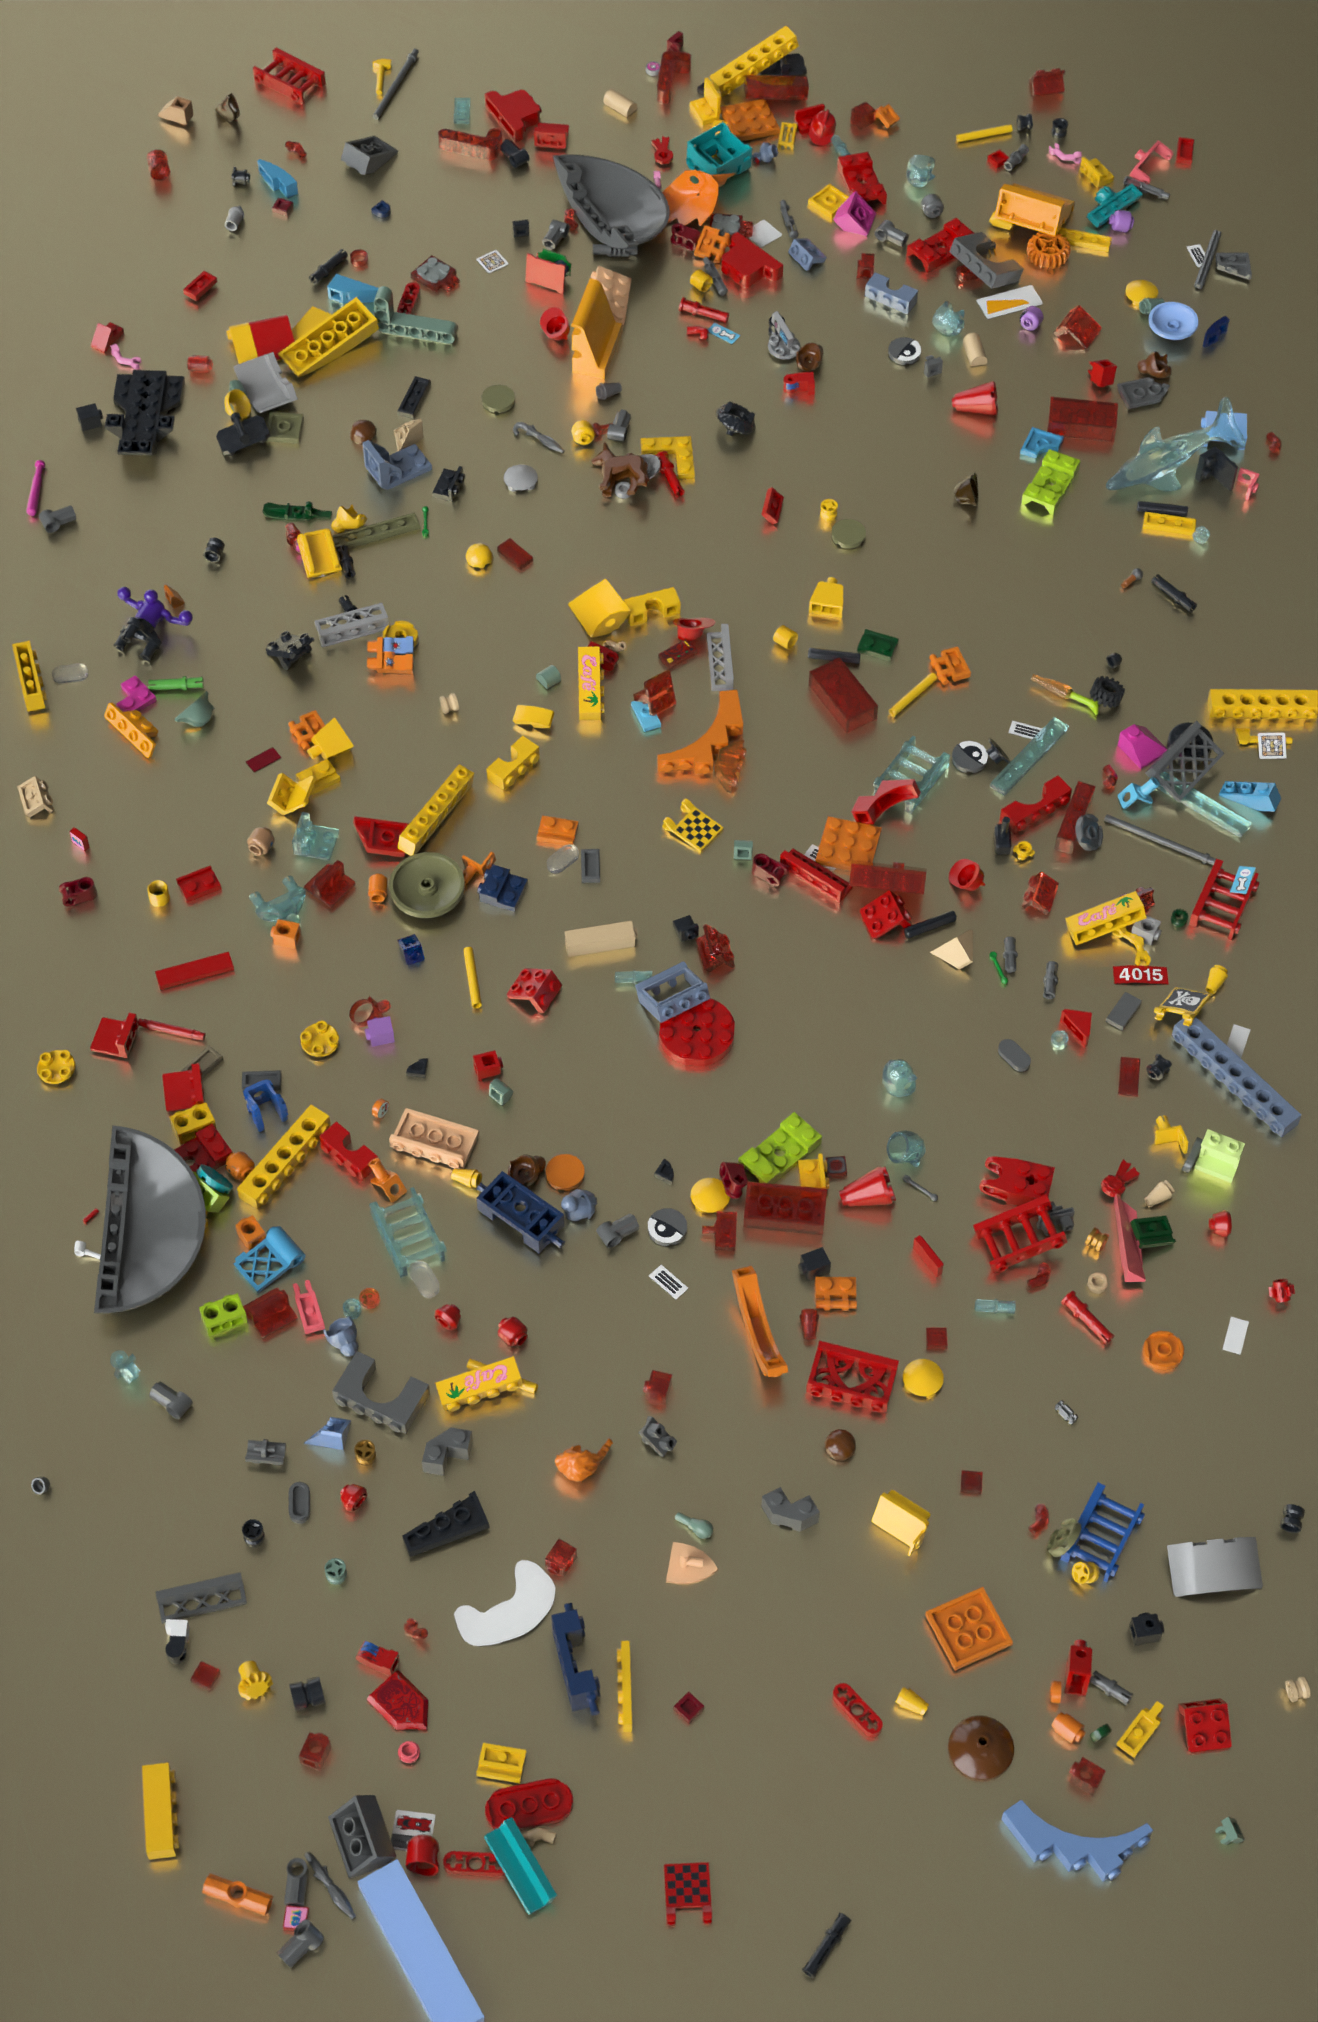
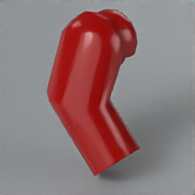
[687,326,709,340]

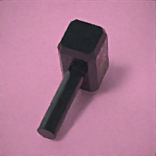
[994,817,1012,855]

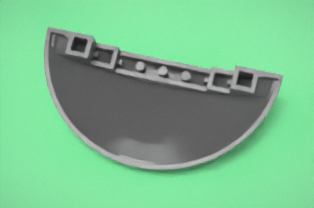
[553,154,670,248]
[94,1125,206,1313]

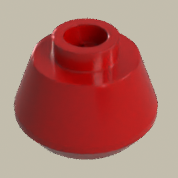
[1209,1210,1232,1237]
[435,1304,461,1330]
[340,1484,368,1511]

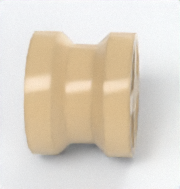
[440,693,459,714]
[1285,1676,1310,1702]

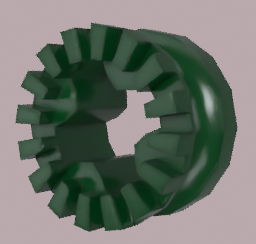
[1171,908,1189,927]

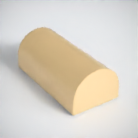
[604,89,637,117]
[963,333,987,366]

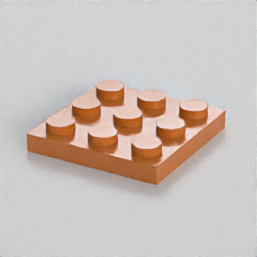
[721,99,780,141]
[815,816,882,875]
[925,1587,1013,1670]

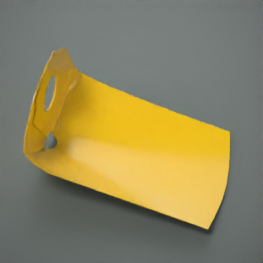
[568,579,631,637]

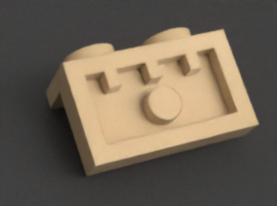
[17,776,54,817]

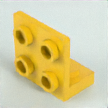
[690,77,722,126]

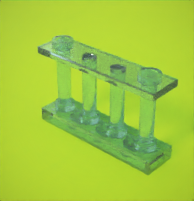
[873,736,950,814]
[369,1187,447,1278]

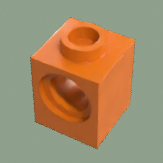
[271,919,301,949]
[236,1215,266,1251]

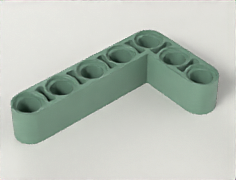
[374,286,458,344]

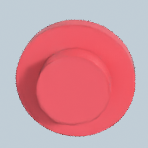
[398,1741,420,1763]

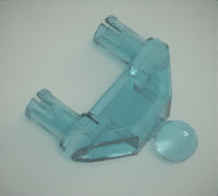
[249,876,306,923]

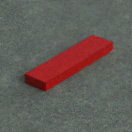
[155,951,234,990]

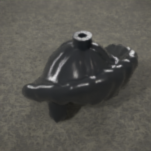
[716,401,756,436]

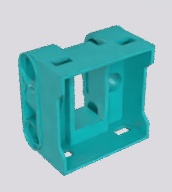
[686,122,753,175]

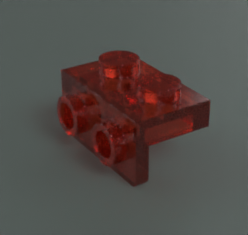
[1022,872,1059,915]

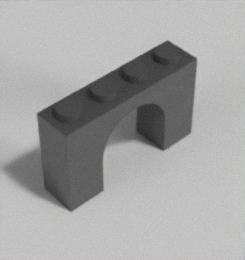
[949,232,1024,289]
[332,1351,430,1434]

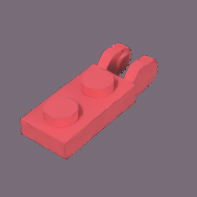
[293,1280,325,1334]

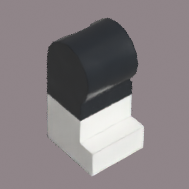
[165,1619,190,1664]

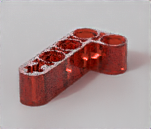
[657,51,691,104]
[438,128,503,160]

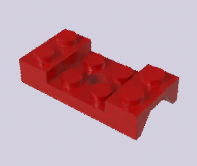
[837,152,887,204]
[906,218,974,273]
[174,1124,233,1172]

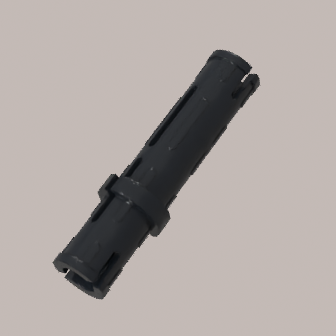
[309,249,348,285]
[1151,574,1197,613]
[802,1913,851,1979]

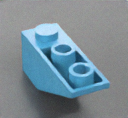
[327,274,378,303]
[1219,781,1281,812]

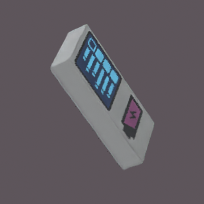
[771,311,794,348]

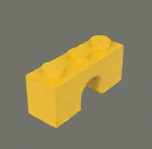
[624,587,681,626]
[486,736,540,791]

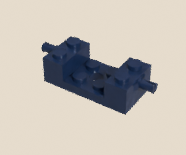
[477,1171,565,1253]
[551,1603,601,1715]

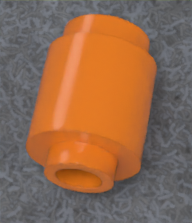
[368,873,388,903]
[1052,1712,1086,1744]

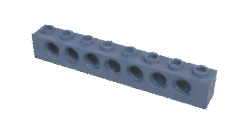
[1172,1017,1301,1137]

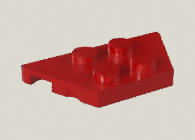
[353,816,409,857]

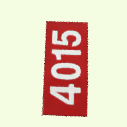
[1113,965,1169,984]

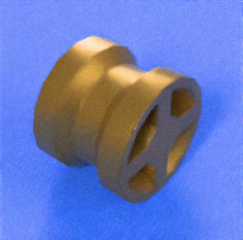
[1085,1227,1109,1252]
[354,1440,376,1466]

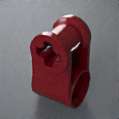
[670,223,701,251]
[752,853,789,887]
[59,877,97,907]
[719,1162,748,1199]

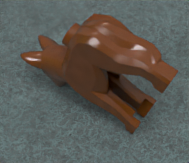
[591,442,650,498]

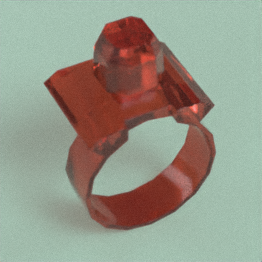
[349,996,391,1027]

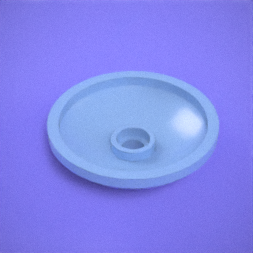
[1148,302,1198,340]

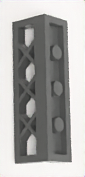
[155,1572,247,1623]

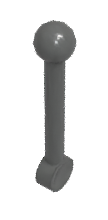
[903,1175,938,1201]

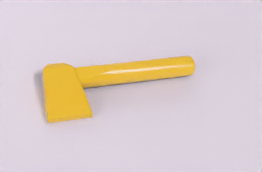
[1235,728,1293,744]

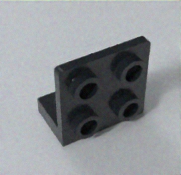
[1195,446,1238,491]

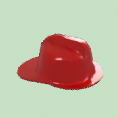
[809,109,836,146]
[540,307,570,341]
[673,617,715,641]
[949,859,985,891]

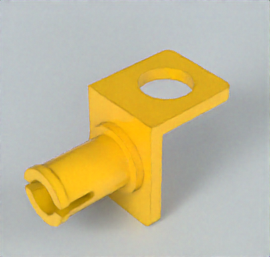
[1154,1115,1188,1154]

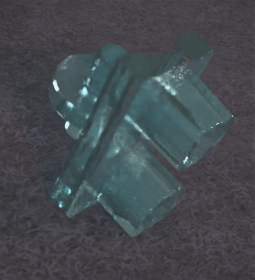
[110,1350,140,1385]

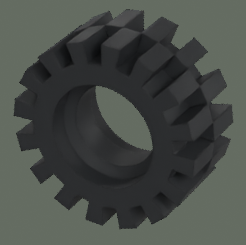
[1090,676,1125,708]

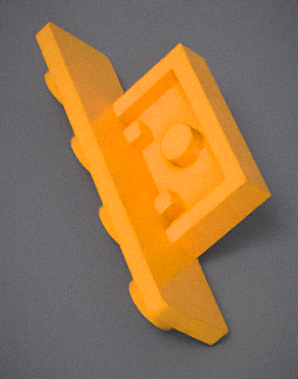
[104,702,159,758]

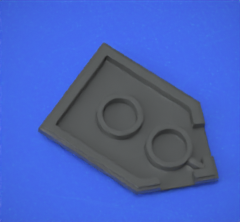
[1117,377,1170,409]

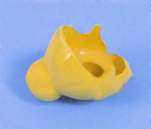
[331,504,368,533]

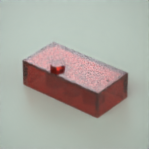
[1047,397,1118,442]
[808,657,878,733]
[849,860,927,894]
[743,1181,827,1235]

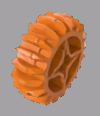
[1026,232,1071,270]

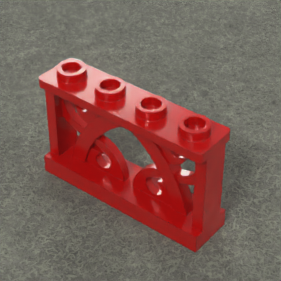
[806,1340,899,1412]

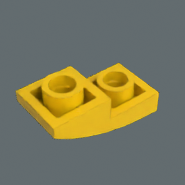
[513,705,555,728]

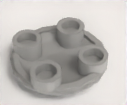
[768,332,801,359]
[504,464,538,491]

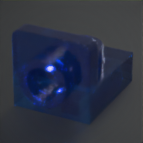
[397,934,425,965]

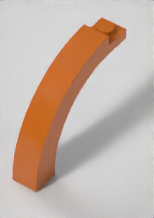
[732,1266,788,1377]

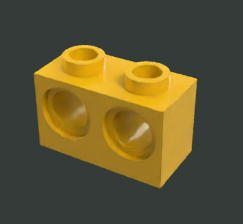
[170,1102,217,1145]

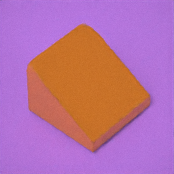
[164,585,185,609]

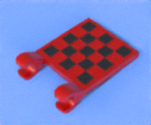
[664,1862,712,1926]

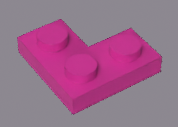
[116,675,157,712]

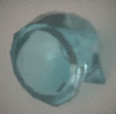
[906,155,936,187]
[932,301,965,336]
[882,1059,917,1097]
[887,1130,926,1167]

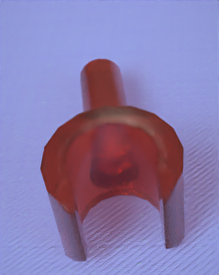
[592,423,613,437]

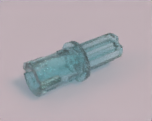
[830,135,851,156]
[614,969,653,984]
[975,1298,1016,1314]

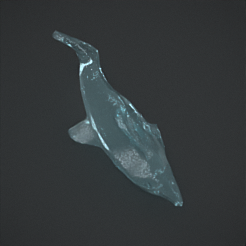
[1106,397,1246,491]

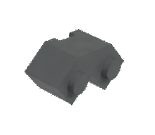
[422,1427,473,1476]
[761,1487,820,1532]

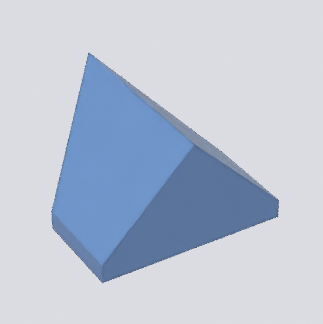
[304,1417,351,1450]

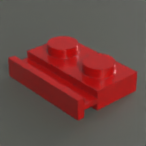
[176,865,222,903]

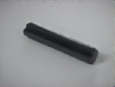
[1137,501,1188,516]
[808,648,861,664]
[904,910,957,938]

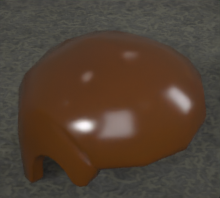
[350,419,377,445]
[824,1429,856,1461]

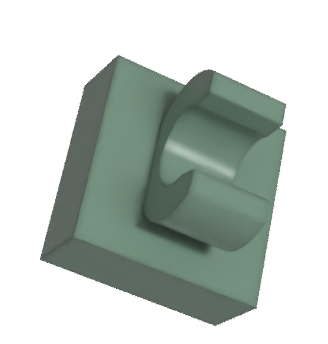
[1215,1817,1245,1845]

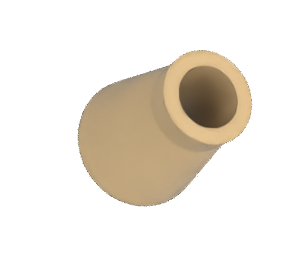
[1144,1180,1175,1208]

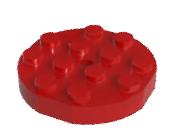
[659,998,735,1066]

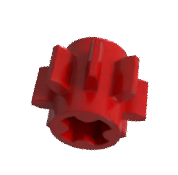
[1268,1279,1295,1302]

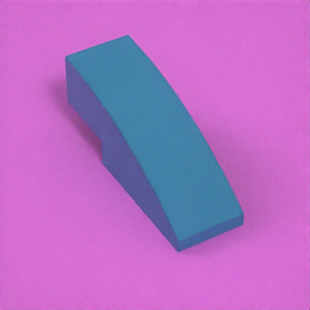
[257,159,298,198]

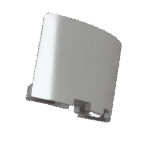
[234,352,298,413]
[1167,1537,1263,1597]

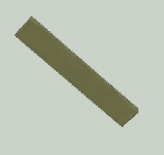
[332,512,421,552]

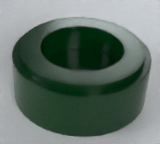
[1089,1723,1112,1743]

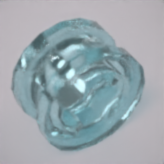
[1192,526,1210,544]
[1051,1031,1069,1050]
[343,1298,362,1319]

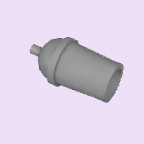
[225,206,244,231]

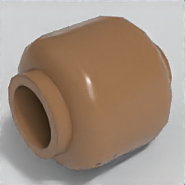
[247,827,275,855]

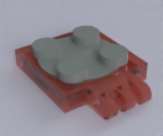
[710,214,753,242]
[411,255,460,292]

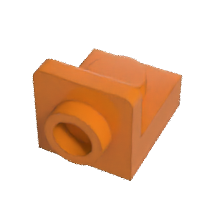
[873,104,900,129]

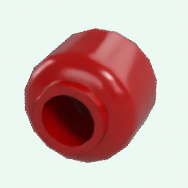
[498,1317,528,1347]

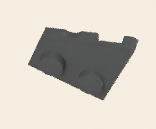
[1215,253,1252,280]

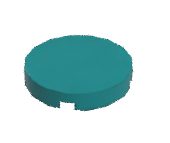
[196,1165,233,1194]

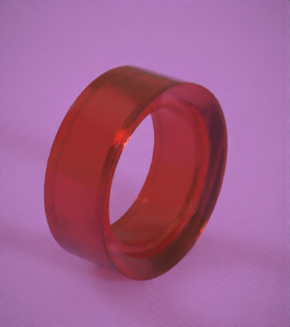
[350,249,368,267]

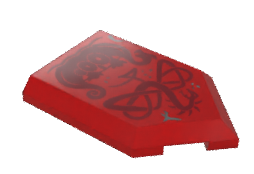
[367,1670,429,1730]

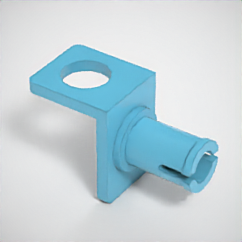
[1118,777,1160,809]

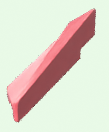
[1114,1194,1146,1282]

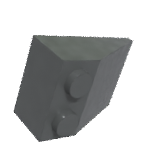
[341,136,398,175]

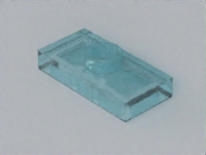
[454,98,471,124]

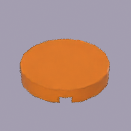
[546,1154,585,1191]
[1143,1331,1184,1370]

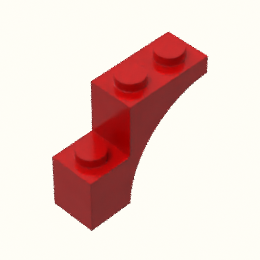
[851,779,921,825]

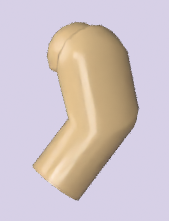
[602,640,627,653]
[524,1827,557,1848]

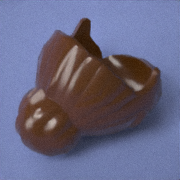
[796,342,824,372]
[1137,351,1172,378]
[508,1154,546,1187]

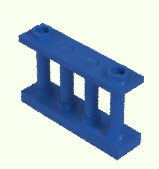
[1060,1482,1145,1582]

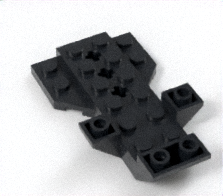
[105,370,185,455]

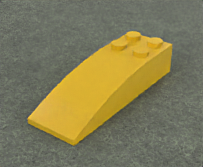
[278,297,379,378]

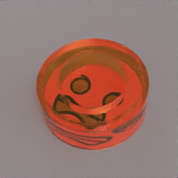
[359,1288,380,1309]

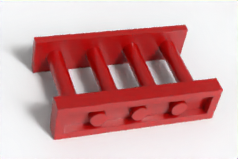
[253,47,326,105]
[1189,858,1260,940]
[973,1194,1068,1273]

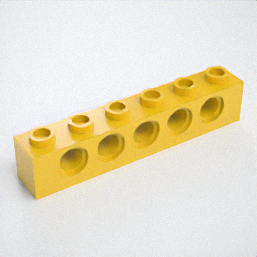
[709,26,799,97]
[1208,689,1318,719]
[398,764,474,856]
[237,1105,331,1210]

